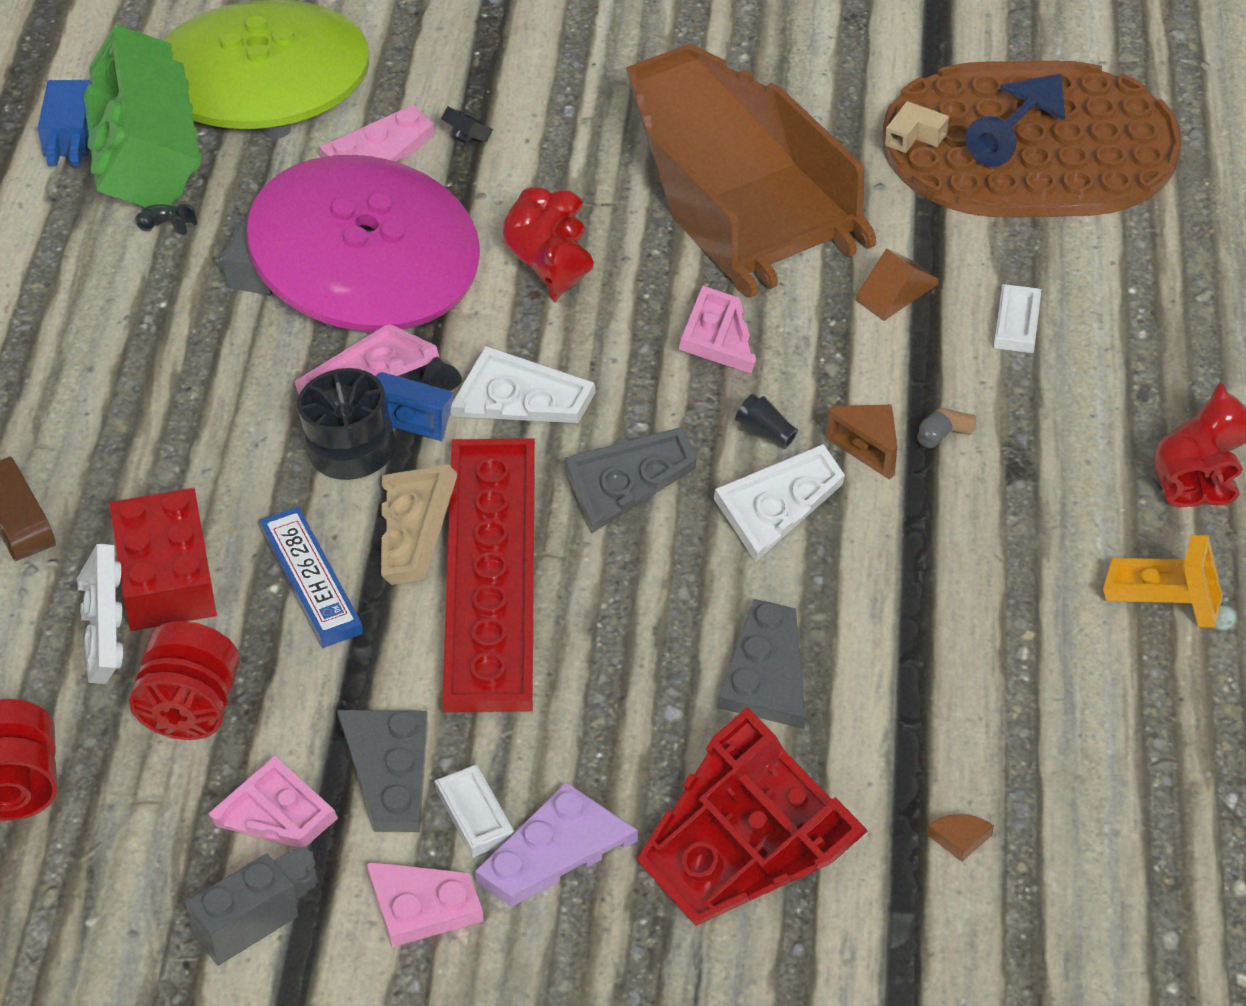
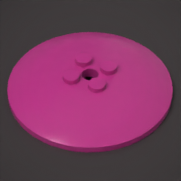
[246,155,480,332]

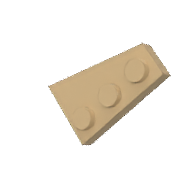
[381,464,458,585]

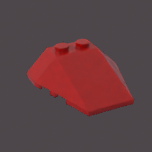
[636,706,868,926]

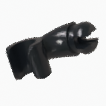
[135,204,197,235]

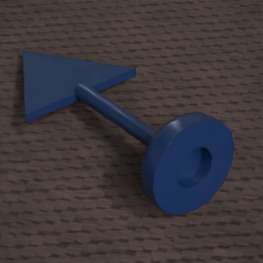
[965,74,1065,167]

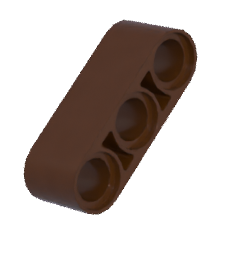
[0,456,56,562]

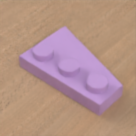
[475,783,638,907]

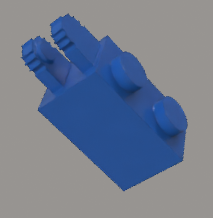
[38,80,92,166]

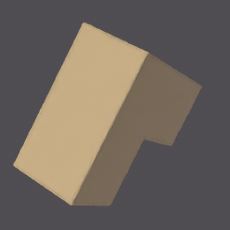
[885,101,949,153]

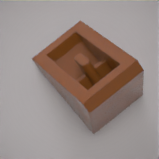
[856,248,939,321]
[826,404,898,480]

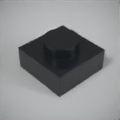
[441,106,494,143]

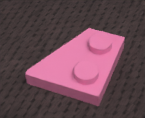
[678,285,756,374]
[208,756,338,848]
[366,862,484,947]

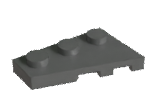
[564,427,697,534]

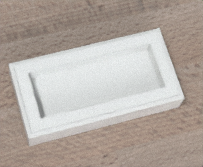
[994,284,1042,353]
[435,764,515,858]

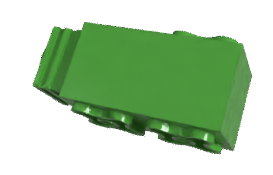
[83,24,201,207]

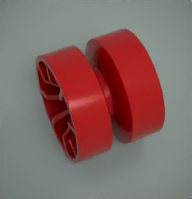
[0,699,57,821]

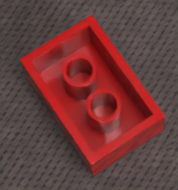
[109,487,217,632]

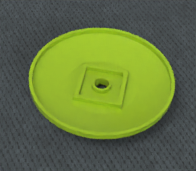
[163,0,369,129]

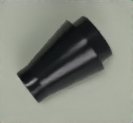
[735,394,798,449]

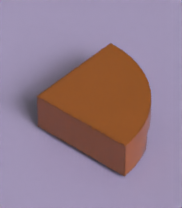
[927,814,994,862]

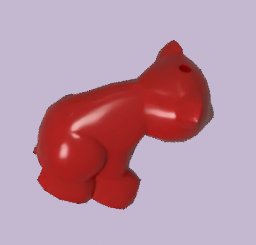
[503,187,594,303]
[1153,382,1246,508]

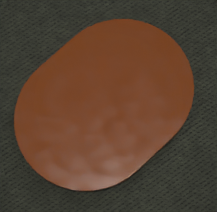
[882,60,1181,218]

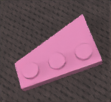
[319,104,434,162]
[294,324,439,394]

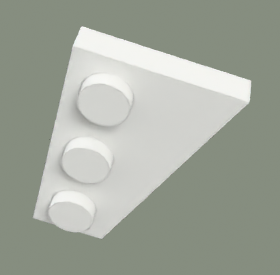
[450,346,596,423]
[714,444,845,562]
[77,544,123,684]

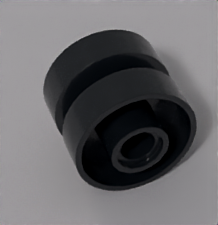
[297,368,396,480]

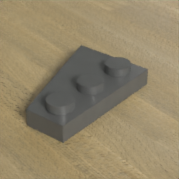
[718,599,805,729]
[337,710,428,832]

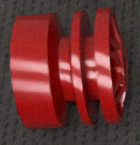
[128,621,240,740]

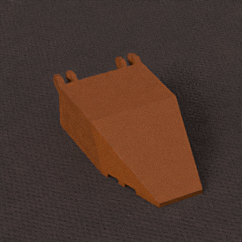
[626,43,877,298]

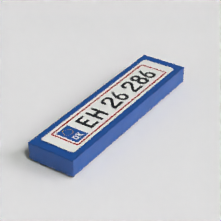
[259,506,363,648]

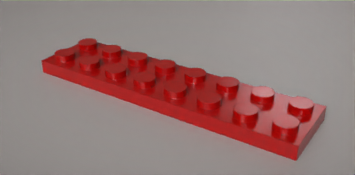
[442,438,535,713]

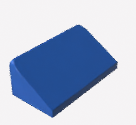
[376,372,453,441]

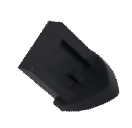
[399,355,462,391]

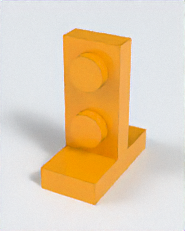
[1103,535,1223,628]

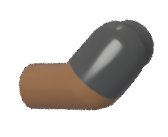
[917,408,976,448]

